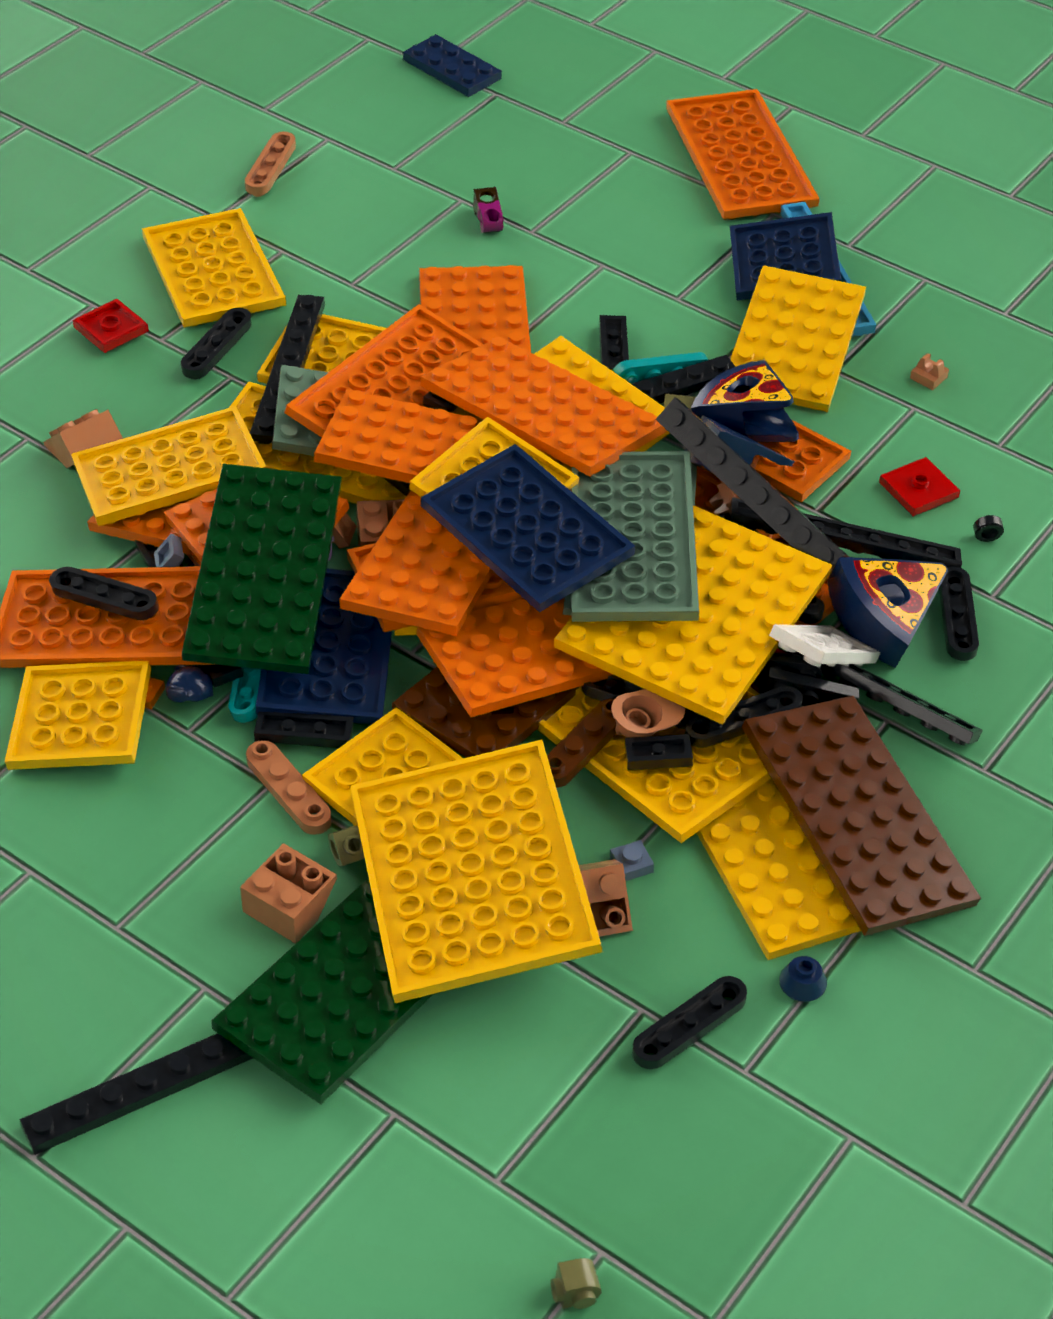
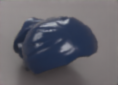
[166,665,213,703]

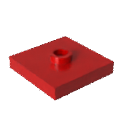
[73,299,149,353]
[879,457,960,516]

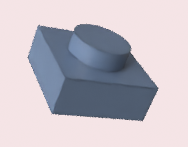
[154,533,184,567]
[610,840,654,881]

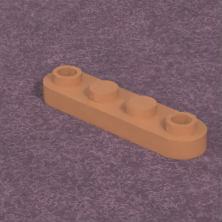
[245,132,296,197]
[246,740,332,835]

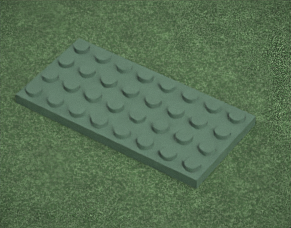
[572,451,699,622]

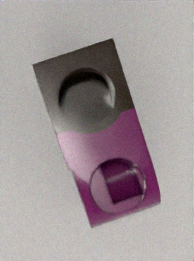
[473,187,503,233]

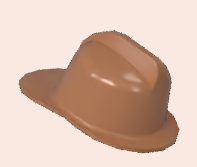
[611,689,685,738]

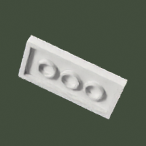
[769,624,881,667]

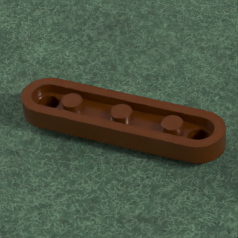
[547,699,616,788]

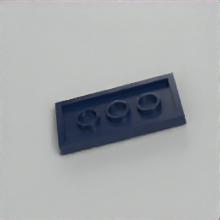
[403,34,502,97]

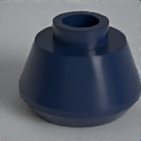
[779,956,827,1002]

